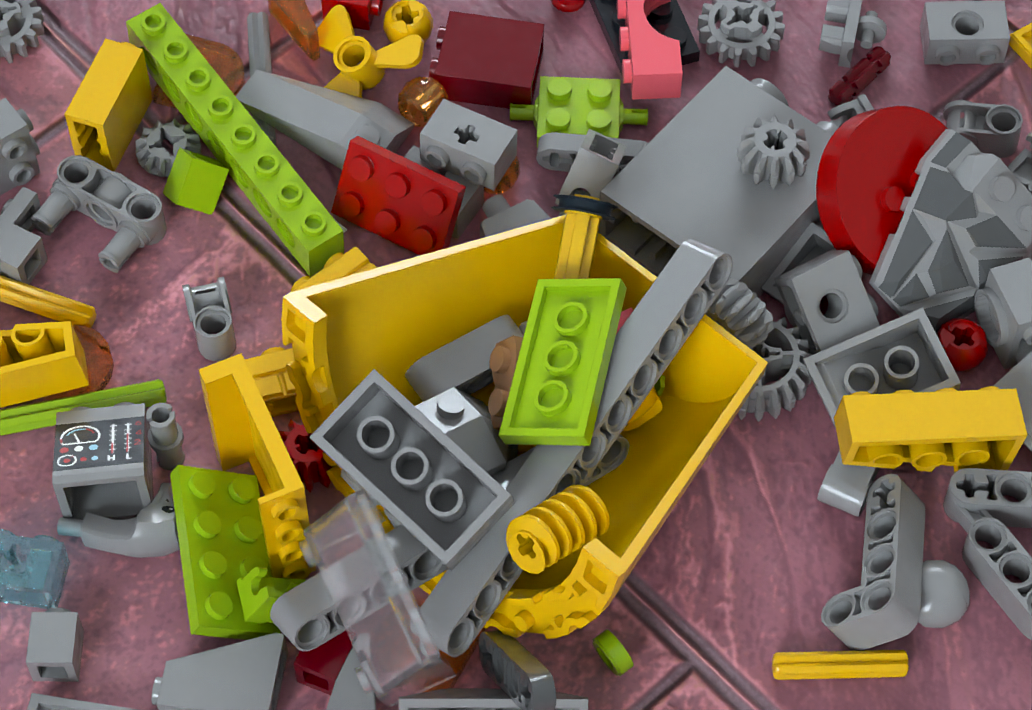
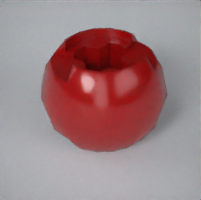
[936,318,988,372]

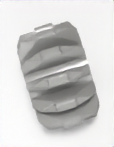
[737,114,811,190]
[705,278,774,350]

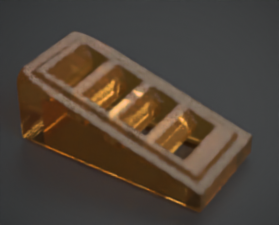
[268,0,320,61]

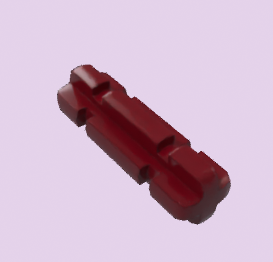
[828,46,891,106]

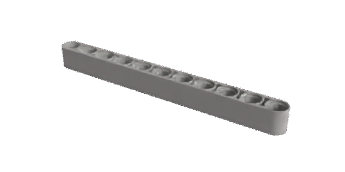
[413,239,733,657]

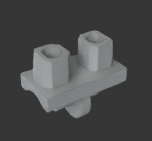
[819,0,887,68]

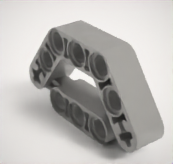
[943,468,1032,640]

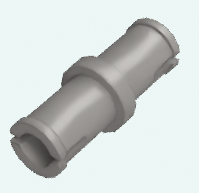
[146,402,185,470]

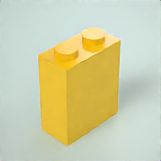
[65,38,153,171]

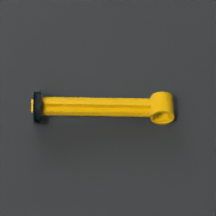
[518,194,618,452]

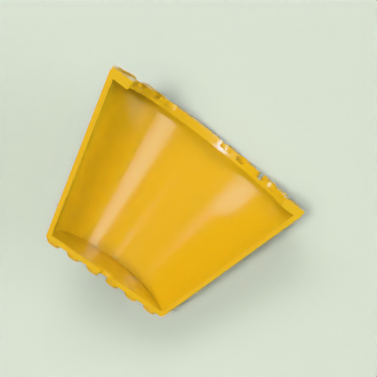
[281,215,768,639]

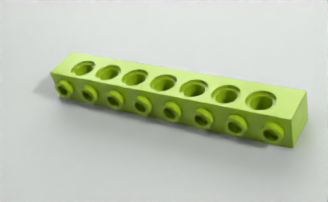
[126,3,344,277]

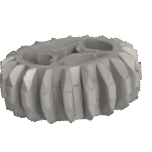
[738,310,812,422]

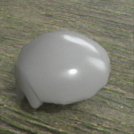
[918,560,970,628]

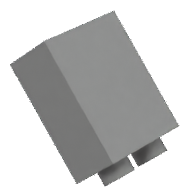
[598,66,839,298]

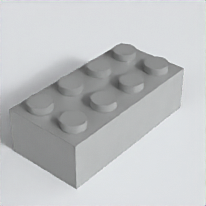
[309,369,515,571]

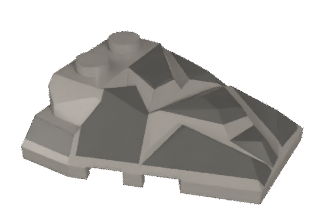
[869,129,1032,333]

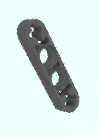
[479,630,556,710]

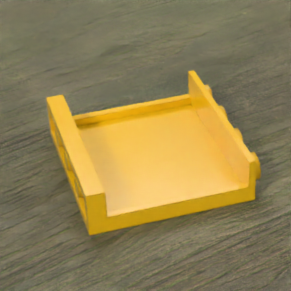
[198,353,317,579]

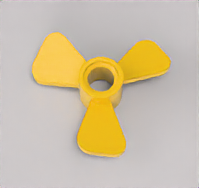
[315,5,424,98]

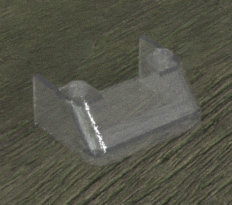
[299,488,456,708]

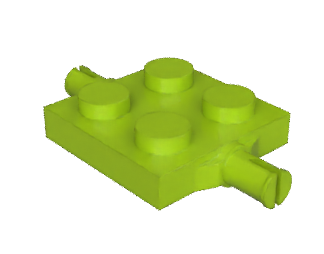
[510,76,648,148]

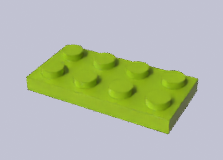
[499,278,627,446]
[170,465,280,640]

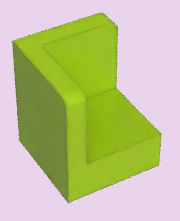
[163,147,230,214]

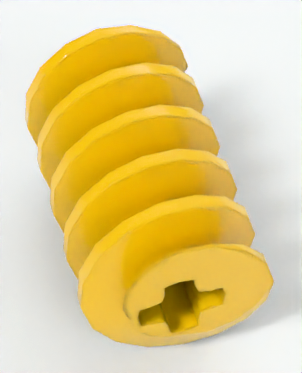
[506,485,610,574]

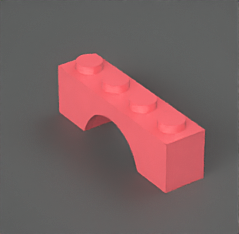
[617,0,683,100]

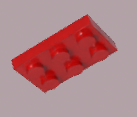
[331,136,466,255]

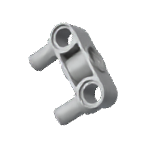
[31,155,167,273]

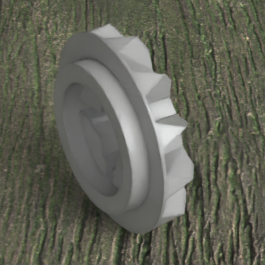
[135,118,201,177]

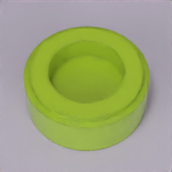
[593,629,634,676]

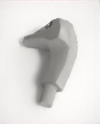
[57,483,180,558]

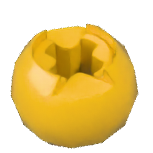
[383,0,433,44]

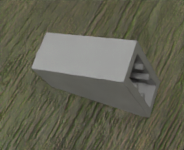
[151,633,288,710]

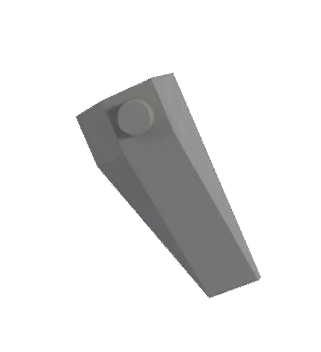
[236,70,415,170]

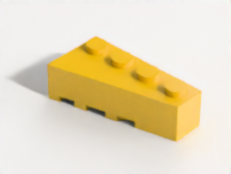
[0,321,89,408]
[834,386,1027,472]

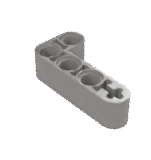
[821,473,926,651]

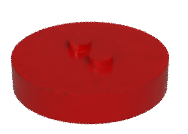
[816,106,948,275]

